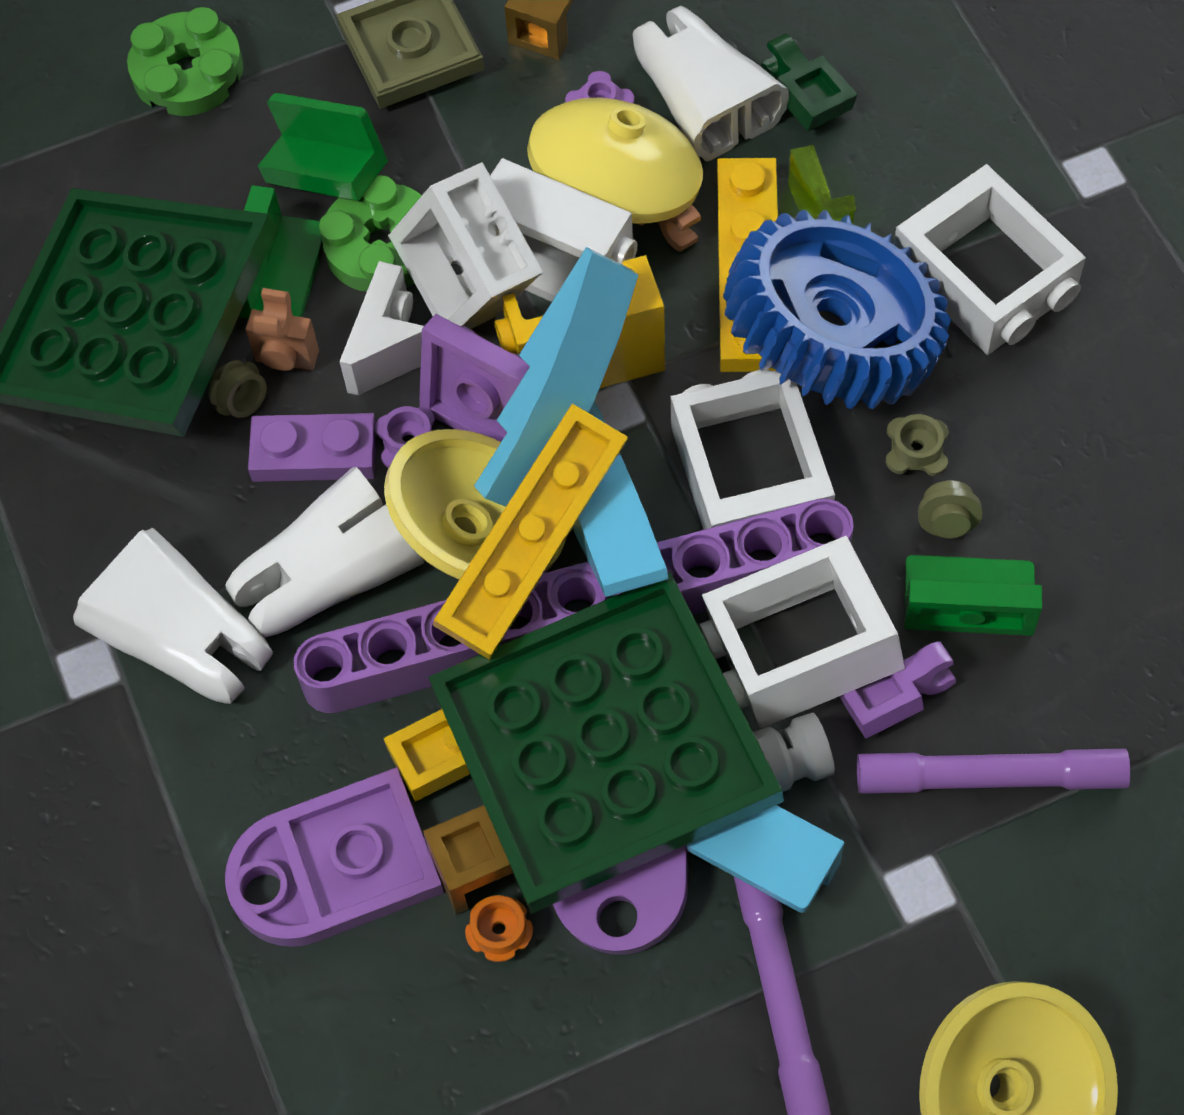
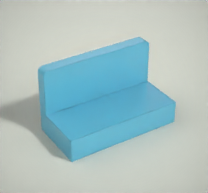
[686,805,845,913]

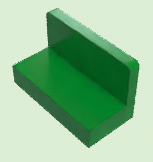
[258,93,388,201]
[238,185,323,319]
[904,555,1042,636]

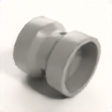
[753,712,835,792]

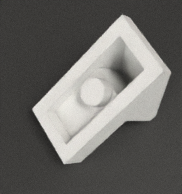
[339,261,424,395]

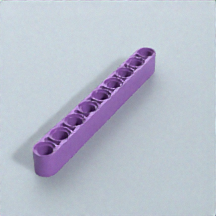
[294,499,854,713]

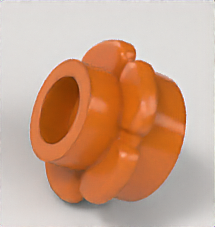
[465,895,533,962]

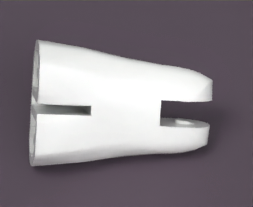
[632,6,789,162]
[226,467,424,638]
[73,528,273,704]

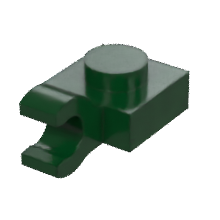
[761,33,858,131]

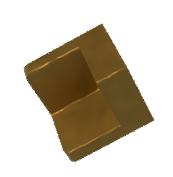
[504,0,574,60]
[423,805,513,914]

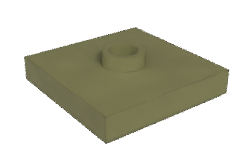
[336,0,484,109]

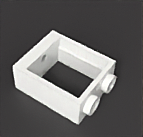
[488,158,638,302]
[388,162,543,329]
[894,164,1086,355]
[671,369,835,530]
[699,536,905,729]

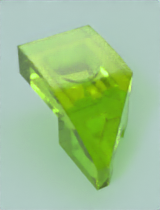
[788,145,857,224]

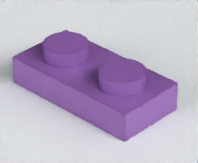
[248,413,376,482]

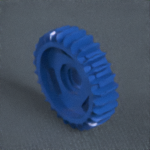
[723,210,951,409]

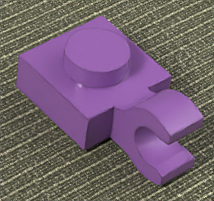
[839,641,956,739]

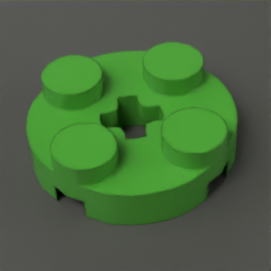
[127,7,244,116]
[319,175,422,292]

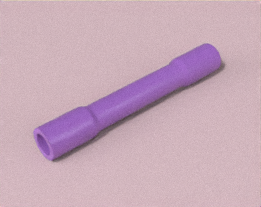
[857,748,1130,794]
[734,877,831,1115]

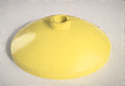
[527,98,703,224]
[384,429,566,580]
[919,981,1118,1115]

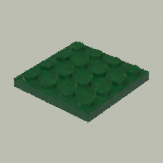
[0,188,278,437]
[428,572,784,914]

